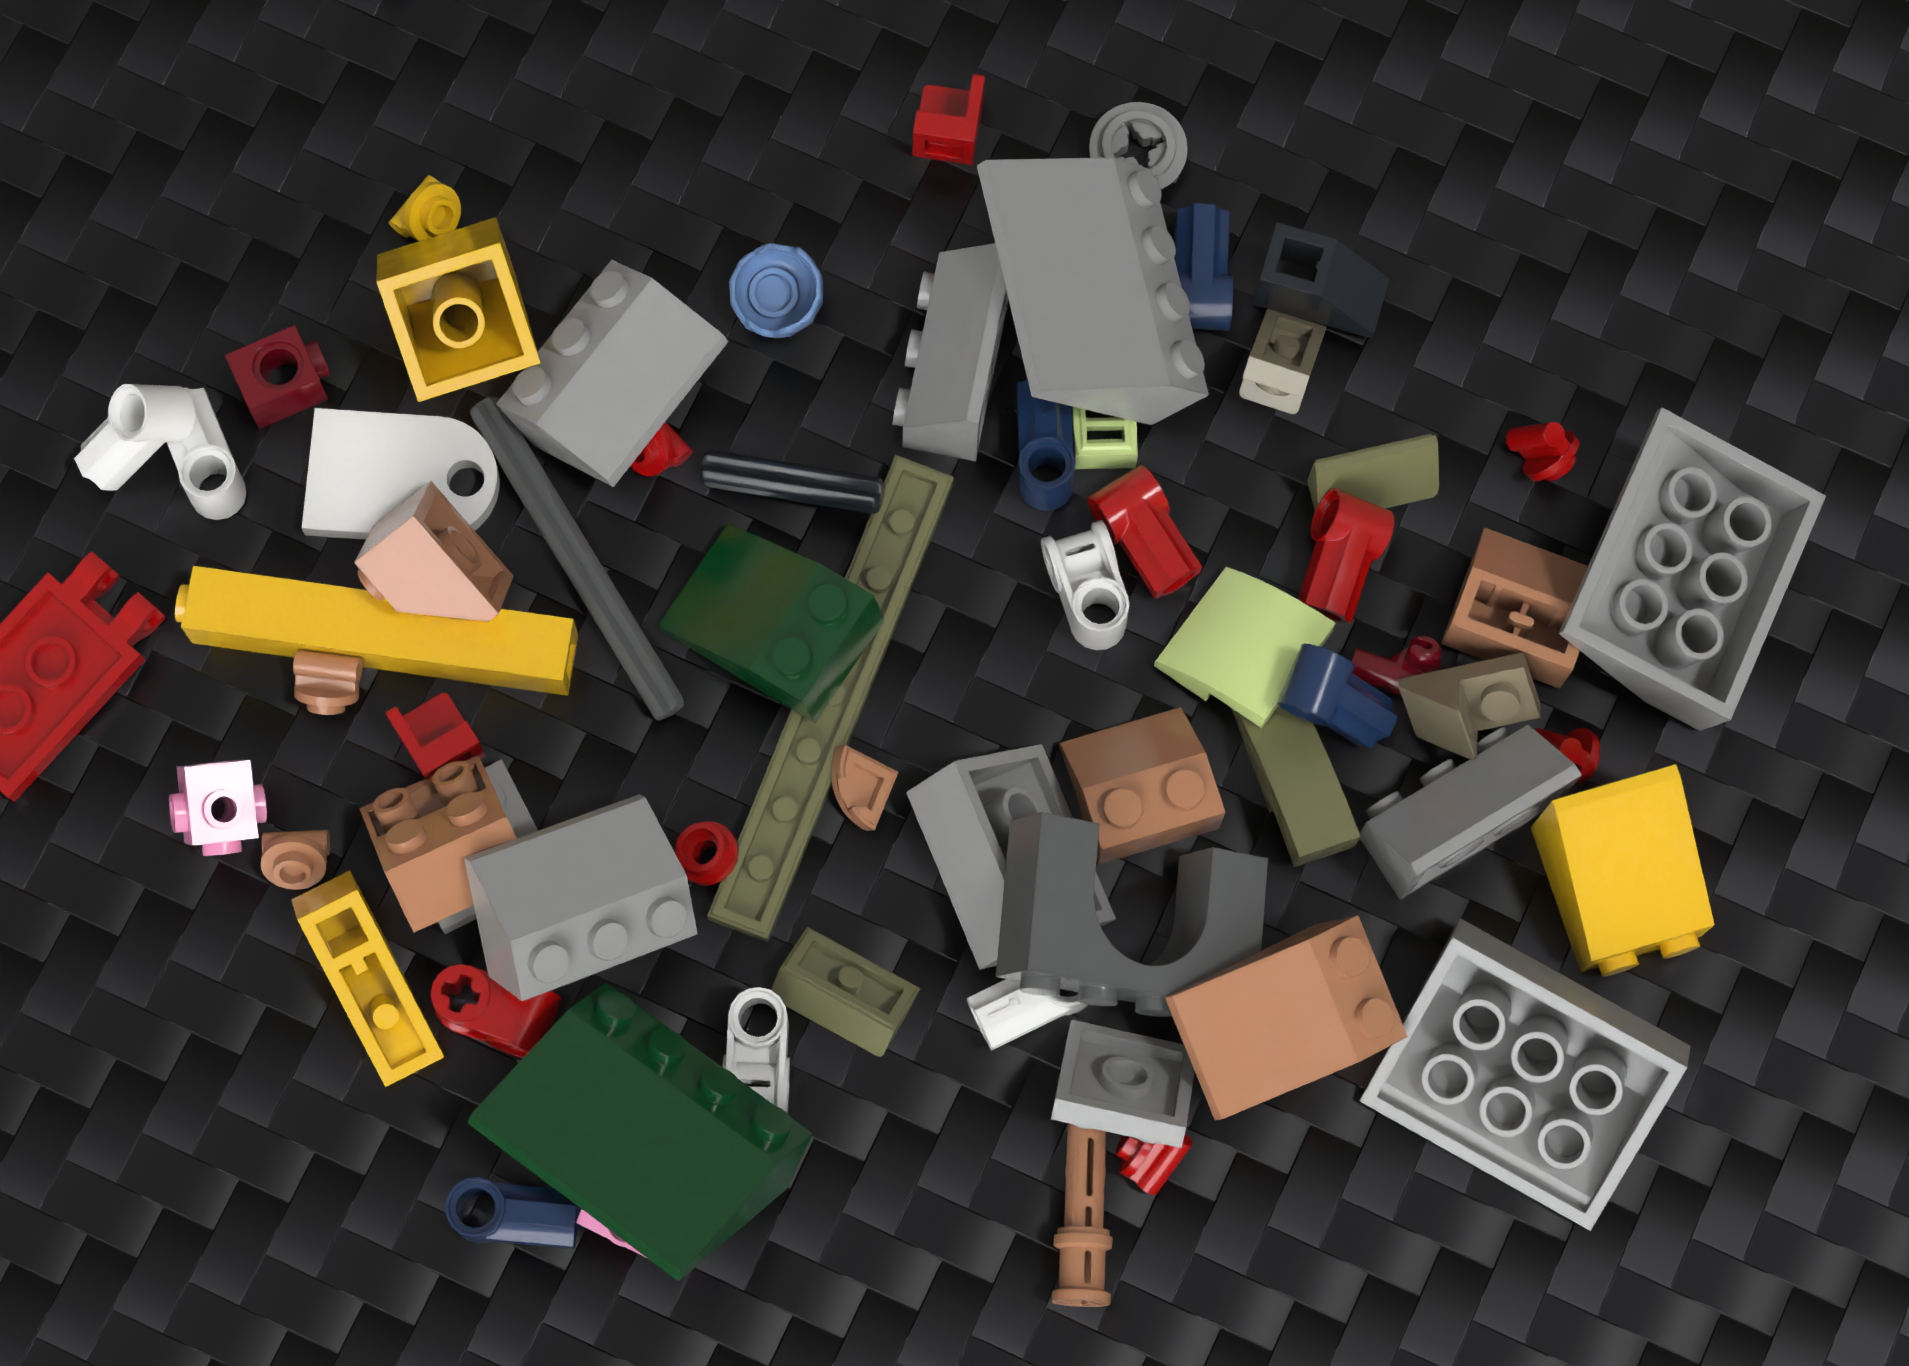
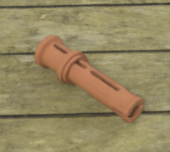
[1052,1123,1113,1307]

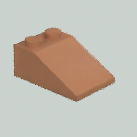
[1165,915,1408,1120]

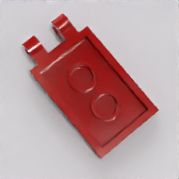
[0,552,166,802]

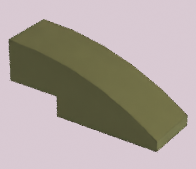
[1231,706,1361,867]

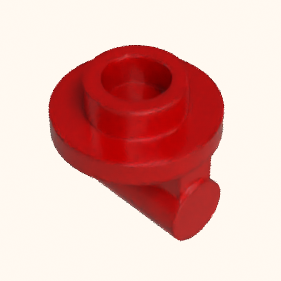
[630,421,693,476]
[1506,422,1580,481]
[1534,728,1600,787]
[1115,1134,1193,1195]

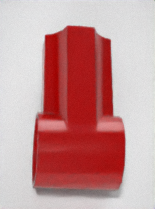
[1087,465,1202,599]
[1298,488,1394,624]

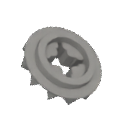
[1089,102,1188,190]

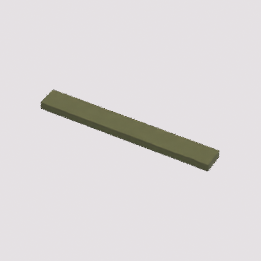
[707,455,954,943]

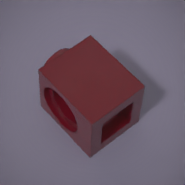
[225,325,331,429]

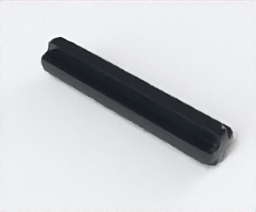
[700,450,885,514]

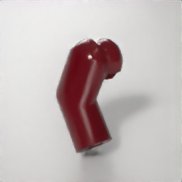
[1351,636,1442,695]

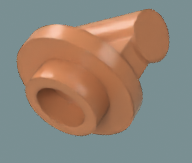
[293,650,363,715]
[261,830,330,890]

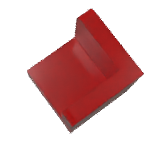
[912,74,985,165]
[385,693,486,779]

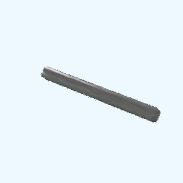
[470,396,684,721]

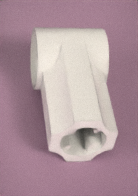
[74,384,195,491]
[167,387,247,520]
[967,979,1088,1051]

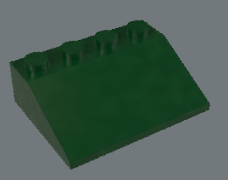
[468,983,813,1282]

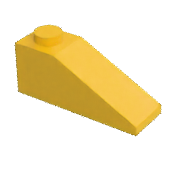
[292,870,444,1087]

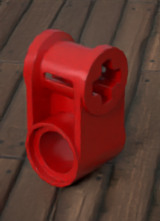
[431,964,563,1058]

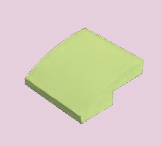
[1154,567,1336,728]

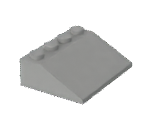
[977,157,1209,425]
[1559,407,1826,731]
[1360,918,1691,1231]

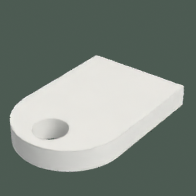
[302,408,500,540]

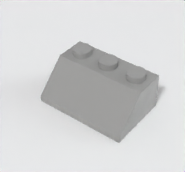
[893,243,1009,461]
[496,260,729,487]
[1359,725,1582,900]
[906,744,1116,970]
[464,794,698,1001]

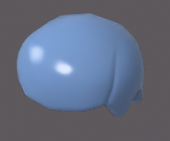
[729,243,823,338]

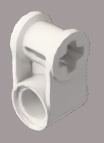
[1041,520,1129,650]
[723,987,790,1113]

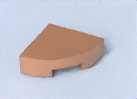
[831,745,898,831]

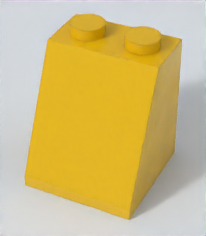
[376,217,540,402]
[1531,764,1715,977]

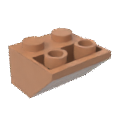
[1441,527,1588,689]
[359,755,517,932]

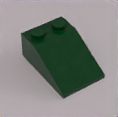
[658,523,885,724]

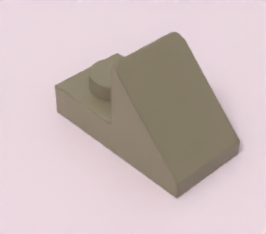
[1239,309,1326,414]
[1398,652,1540,759]

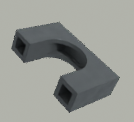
[996,812,1268,1017]

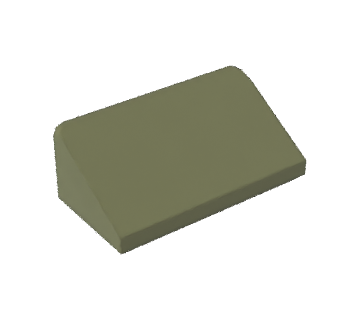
[1307,434,1439,510]
[771,927,920,1057]

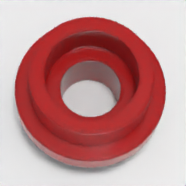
[675,821,739,886]

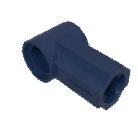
[1173,203,1233,331]
[1017,380,1076,511]
[1277,643,1398,748]
[445,1177,580,1249]

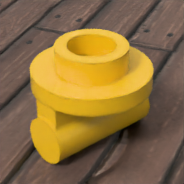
[389,175,461,241]

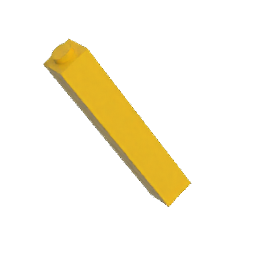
[175,566,578,696]

